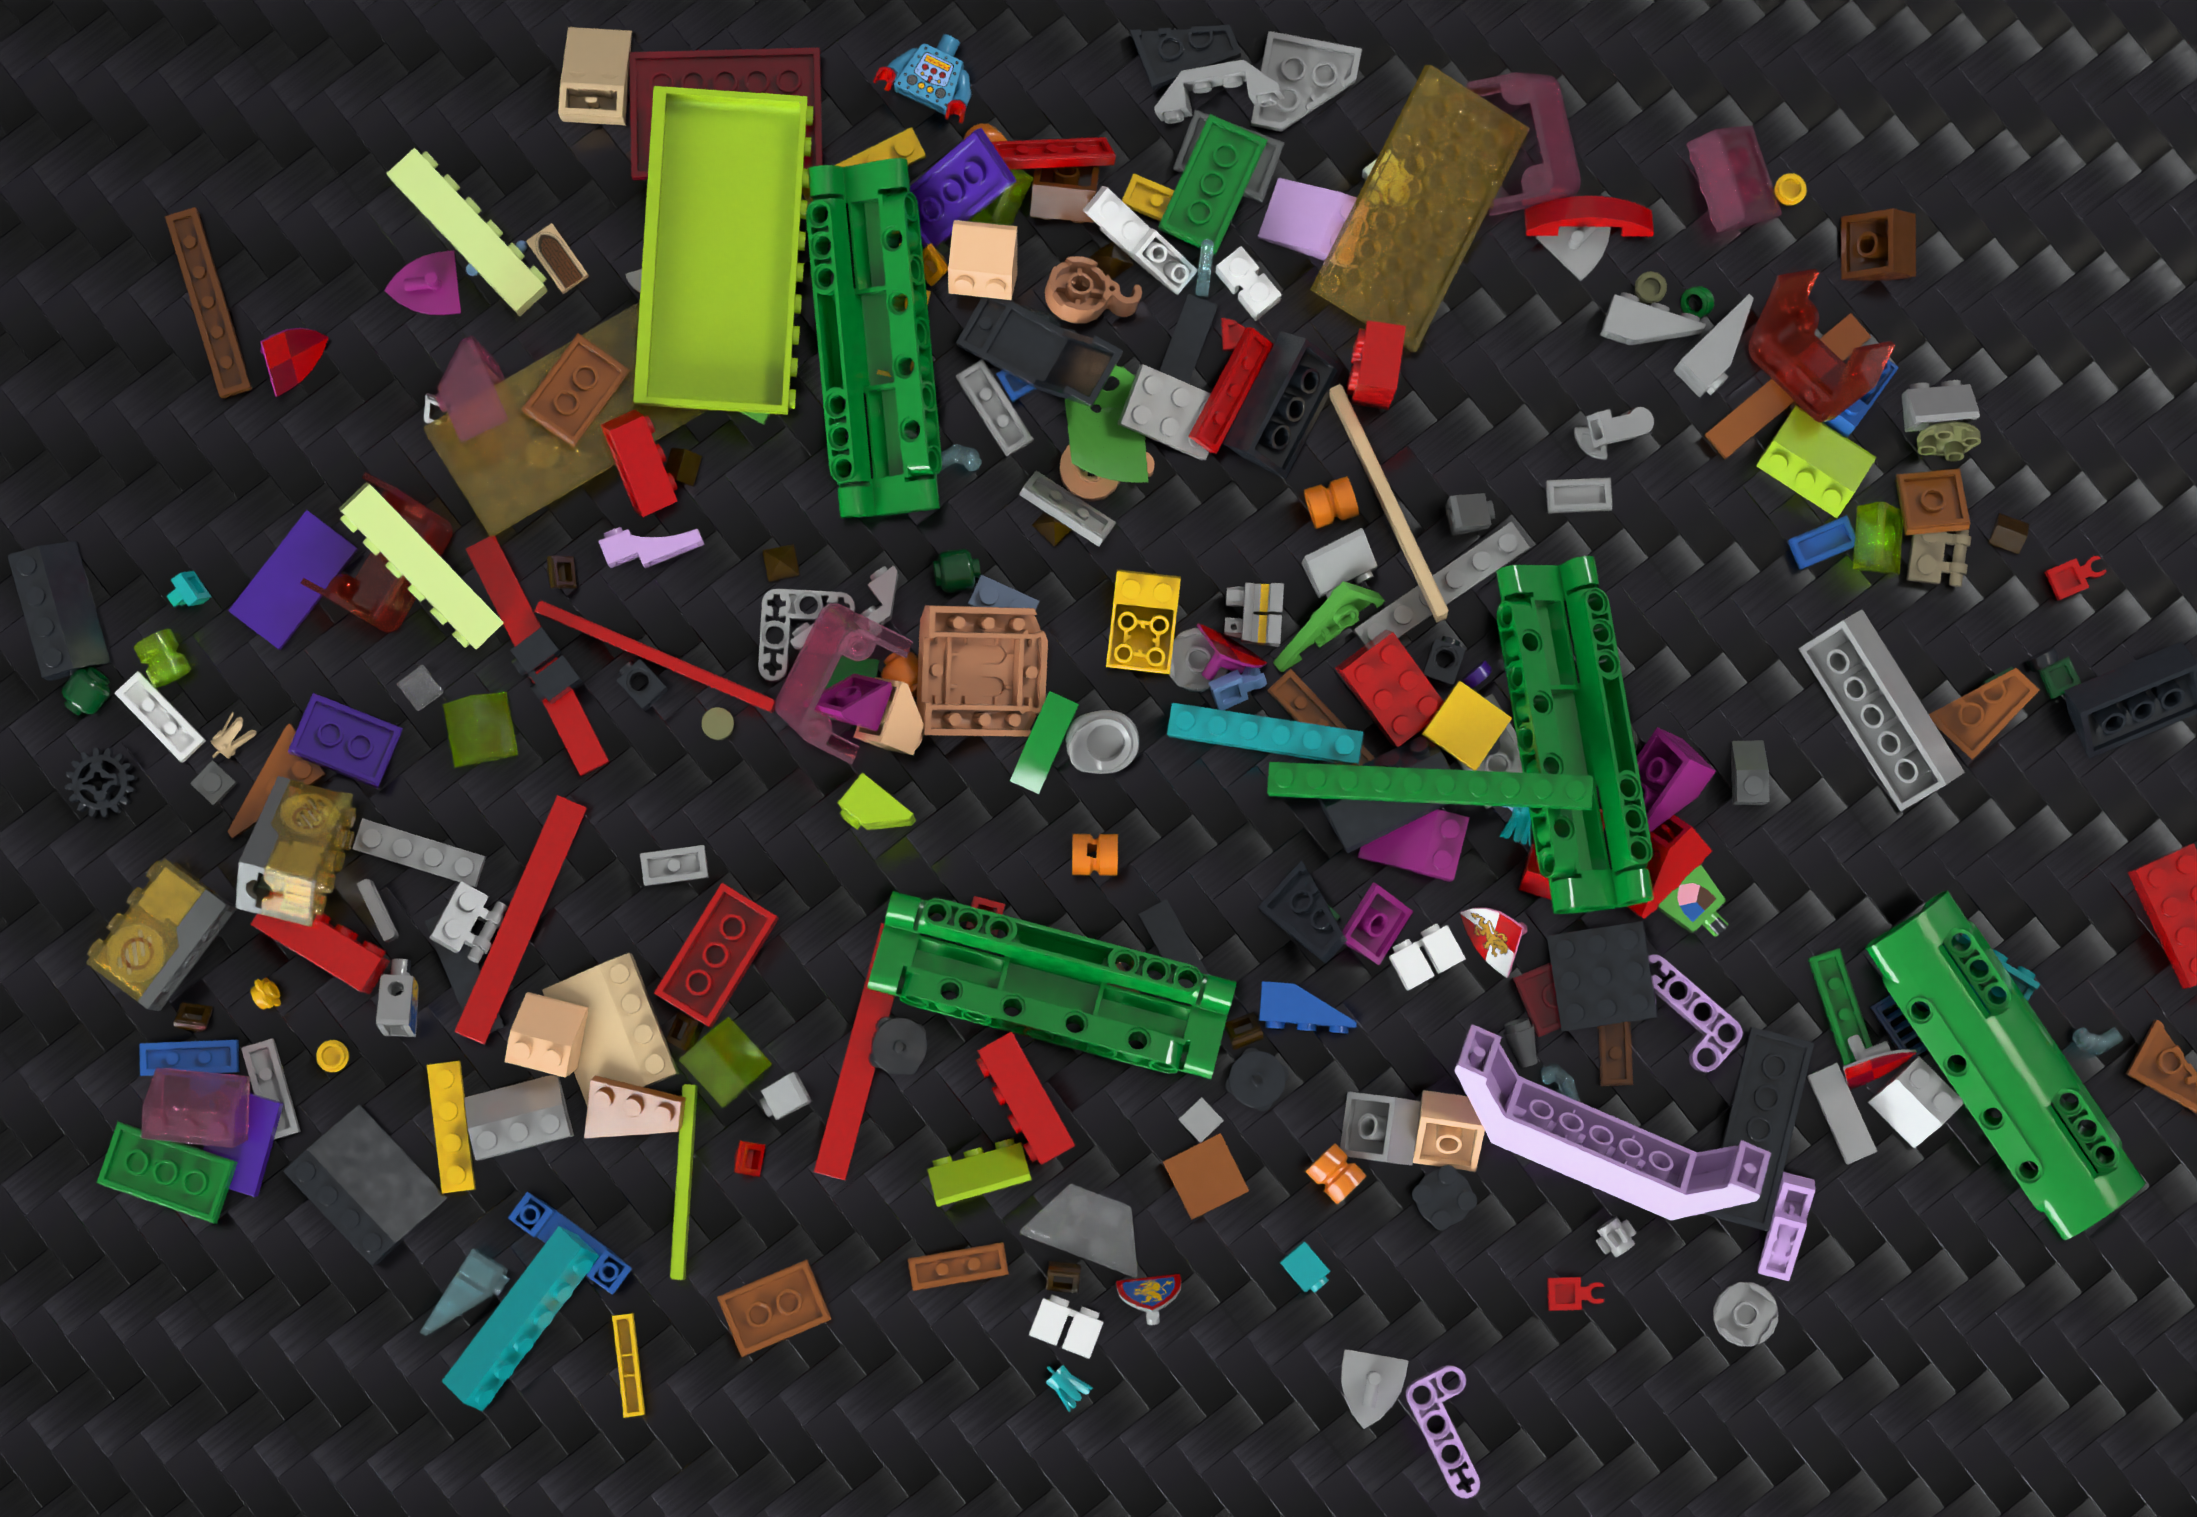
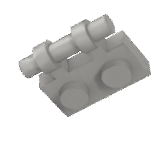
[429,881,508,963]

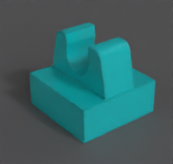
[167,571,211,607]

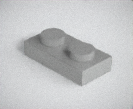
[640,845,709,886]

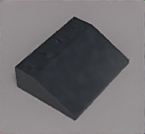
[283,1104,448,1266]

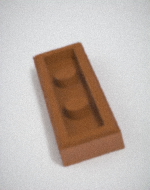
[908,1242,1009,1291]

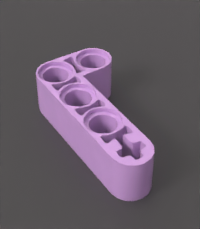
[1649,955,1742,1072]
[1406,1365,1480,1498]

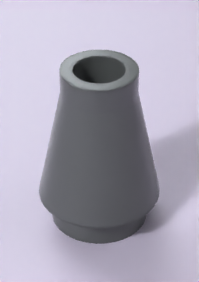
[1503,1018,1538,1068]

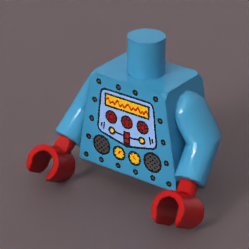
[873,34,971,123]

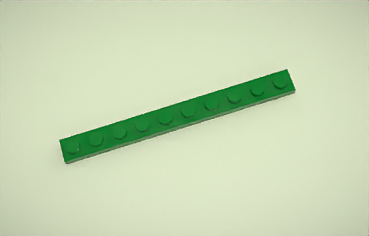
[1267,762,1594,810]

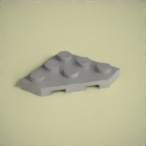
[1251,31,1362,132]

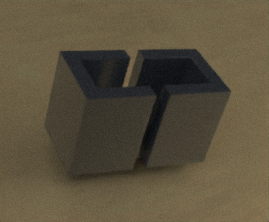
[510,627,583,704]

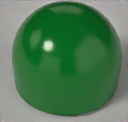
[1681,286,1714,318]

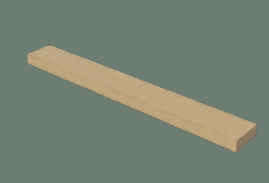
[1329,384,1449,623]

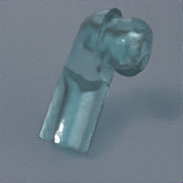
[941,445,981,471]
[2073,1027,2123,1055]
[1540,1063,1580,1102]

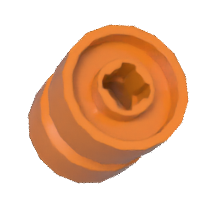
[1304,476,1359,529]
[1072,834,1118,876]
[1305,1143,1367,1204]

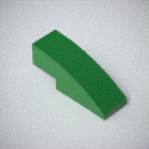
[1010,691,1079,795]

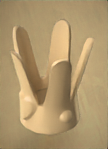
[211,711,256,759]

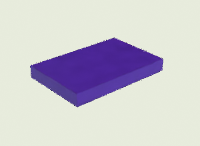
[288,693,403,788]
[203,1085,284,1197]

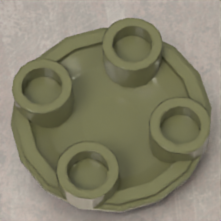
[1917,421,1981,462]

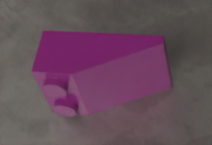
[1636,727,1716,832]
[1358,809,1470,882]

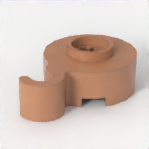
[1044,257,1142,324]
[1060,444,1154,502]

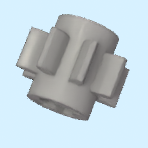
[1595,1217,1636,1257]

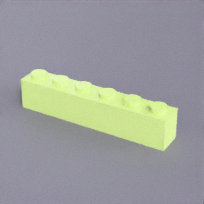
[386,148,548,316]
[339,482,504,649]

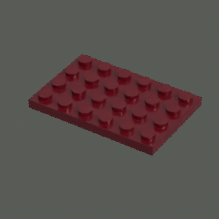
[629,48,823,180]

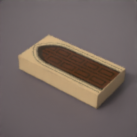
[526,223,589,294]

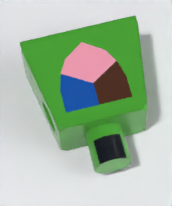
[1657,865,1729,937]

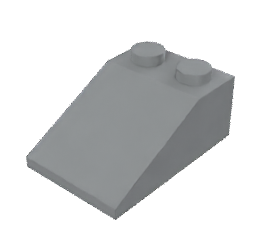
[1673,294,1754,397]

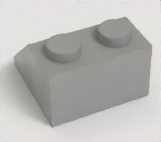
[1901,380,1980,432]
[1301,528,1377,598]
[1868,1056,1964,1148]
[1340,1092,1421,1166]

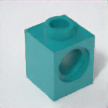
[1279,1241,1330,1293]

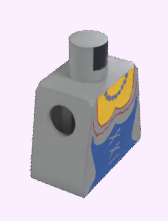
[376,959,419,1037]

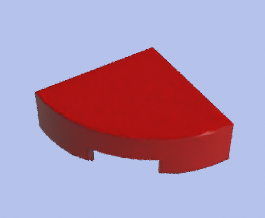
[1221,318,1245,351]

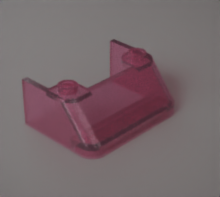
[1463,72,1581,216]
[435,336,532,465]
[775,603,913,764]

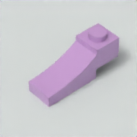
[599,527,704,568]
[1757,1172,1815,1281]

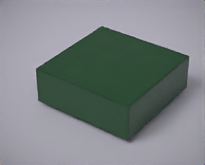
[2038,656,2081,699]

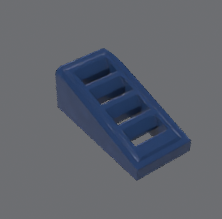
[1870,995,1927,1062]

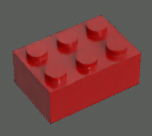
[1335,630,1444,747]

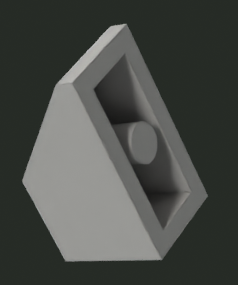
[759,1072,812,1120]

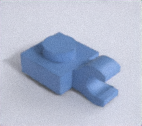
[1208,667,1267,710]

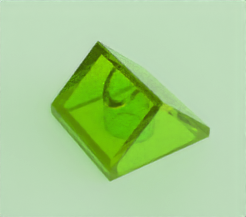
[1853,502,1903,574]
[443,692,518,768]

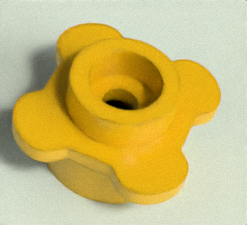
[251,977,281,1010]

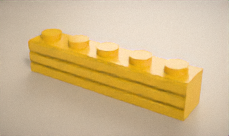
[612,1313,645,1417]

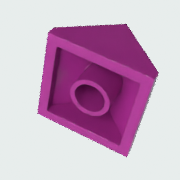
[805,673,892,731]
[1342,882,1413,965]

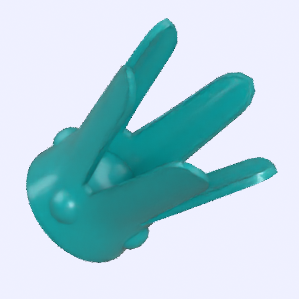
[1500,807,1533,847]
[1046,1365,1093,1412]

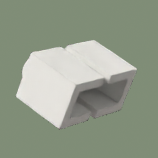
[1215,246,1282,321]
[1389,924,1466,991]
[1029,1295,1103,1359]

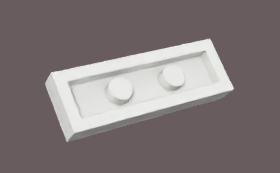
[115,671,206,763]

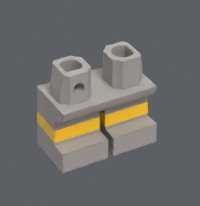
[1224,582,1284,647]

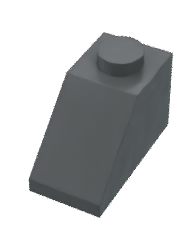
[1445,493,1495,536]
[1731,740,1770,805]

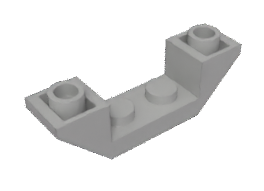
[1155,59,1285,124]
[790,566,898,656]

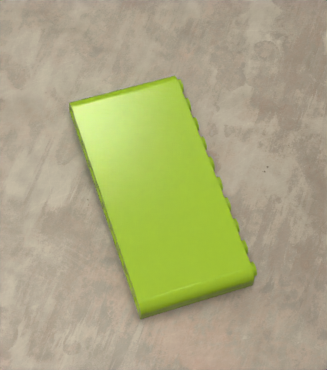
[633,86,813,415]

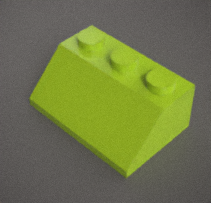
[1756,405,1876,518]
[838,773,916,830]
[928,1138,1032,1207]

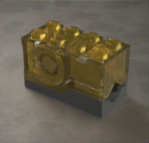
[236,776,356,927]
[86,858,237,1011]

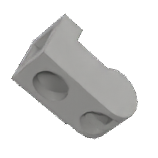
[1586,407,1654,447]

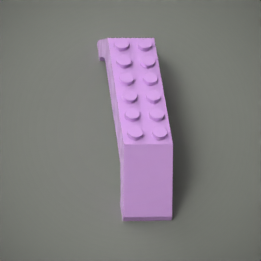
[1455,1024,1771,1220]

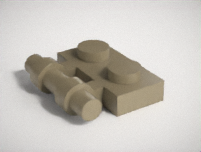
[1906,530,1971,587]

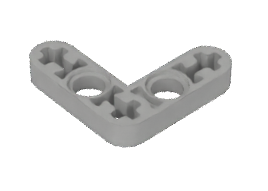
[758,589,855,682]

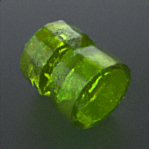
[134,629,191,688]

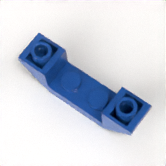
[508,1192,632,1295]

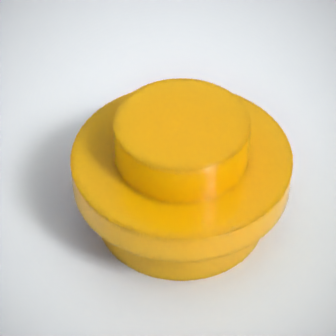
[1774,173,1807,206]
[316,1040,349,1072]

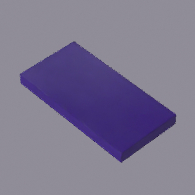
[910,128,1017,249]
[228,510,359,650]

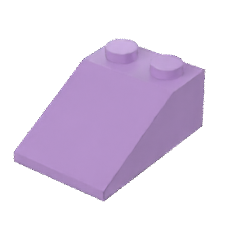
[1258,178,1370,269]

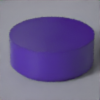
[1461,660,1492,689]

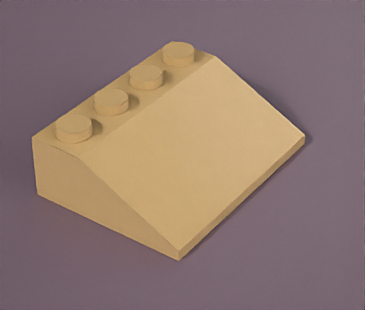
[542,953,679,1107]

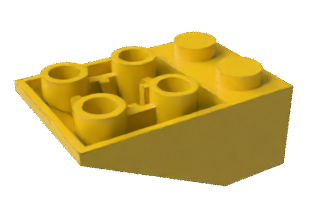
[1106,570,1181,674]

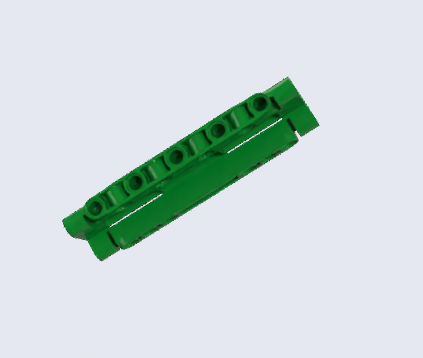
[806,158,942,518]
[1496,556,1654,914]
[1865,890,2145,1240]
[867,891,1237,1079]

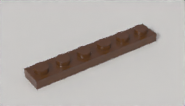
[165,207,252,398]

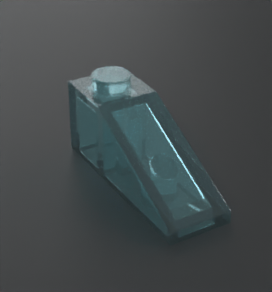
[420,1249,509,1336]

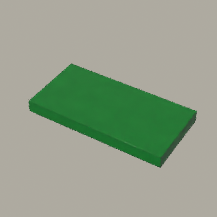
[1158,114,1268,255]
[97,1122,238,1224]

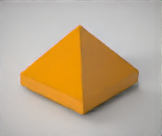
[922,244,948,286]

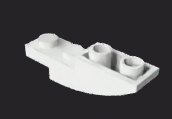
[1083,186,1198,295]

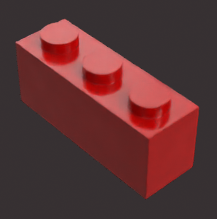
[601,409,677,517]

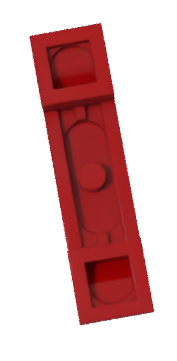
[1524,196,1654,237]

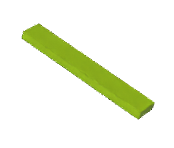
[670,1084,698,1280]

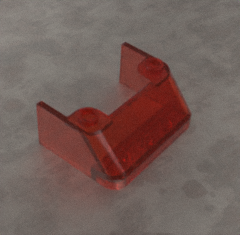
[1749,269,1895,422]
[300,472,453,633]

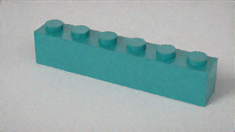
[1167,703,1364,766]
[442,1226,599,1411]

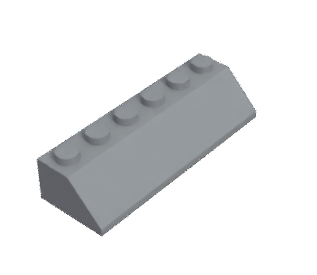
[1799,609,1965,811]

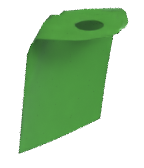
[1065,366,1148,483]

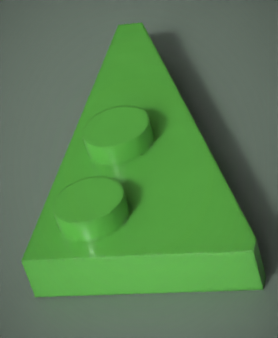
[1273,581,1385,672]

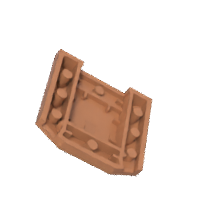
[917,605,1048,736]

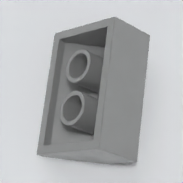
[464,1074,574,1160]

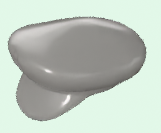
[1065,710,1139,774]

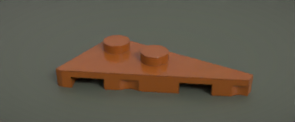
[228,724,327,839]
[2126,1020,2197,1113]

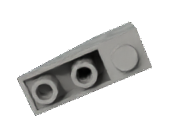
[1600,293,1706,345]

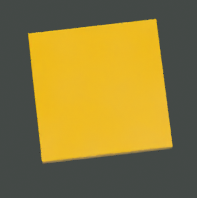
[1422,681,1512,771]

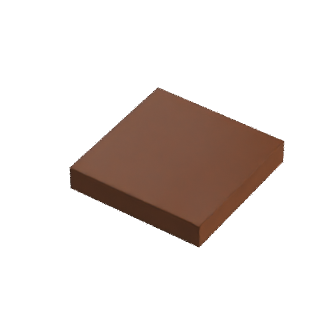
[1895,469,1970,535]
[1163,1133,1249,1220]

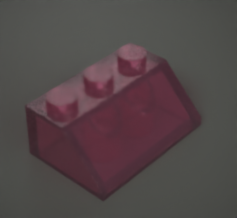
[1687,125,1782,233]
[142,1068,250,1148]

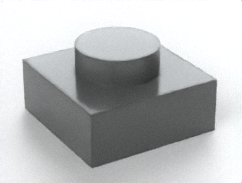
[190,760,237,806]

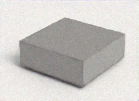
[1178,1097,1224,1143]

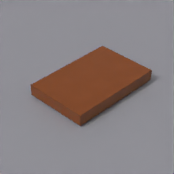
[522,333,630,448]
[717,1260,832,1357]

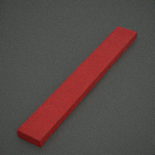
[466,534,610,776]
[535,601,777,714]
[454,795,587,1045]
[814,923,895,1180]

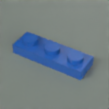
[140,1040,239,1076]

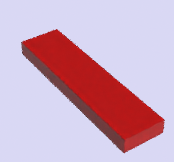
[991,137,1116,169]
[1188,327,1274,454]

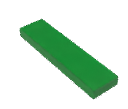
[1808,948,1872,1066]

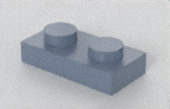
[968,575,1040,611]

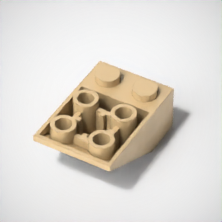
[558,27,632,125]

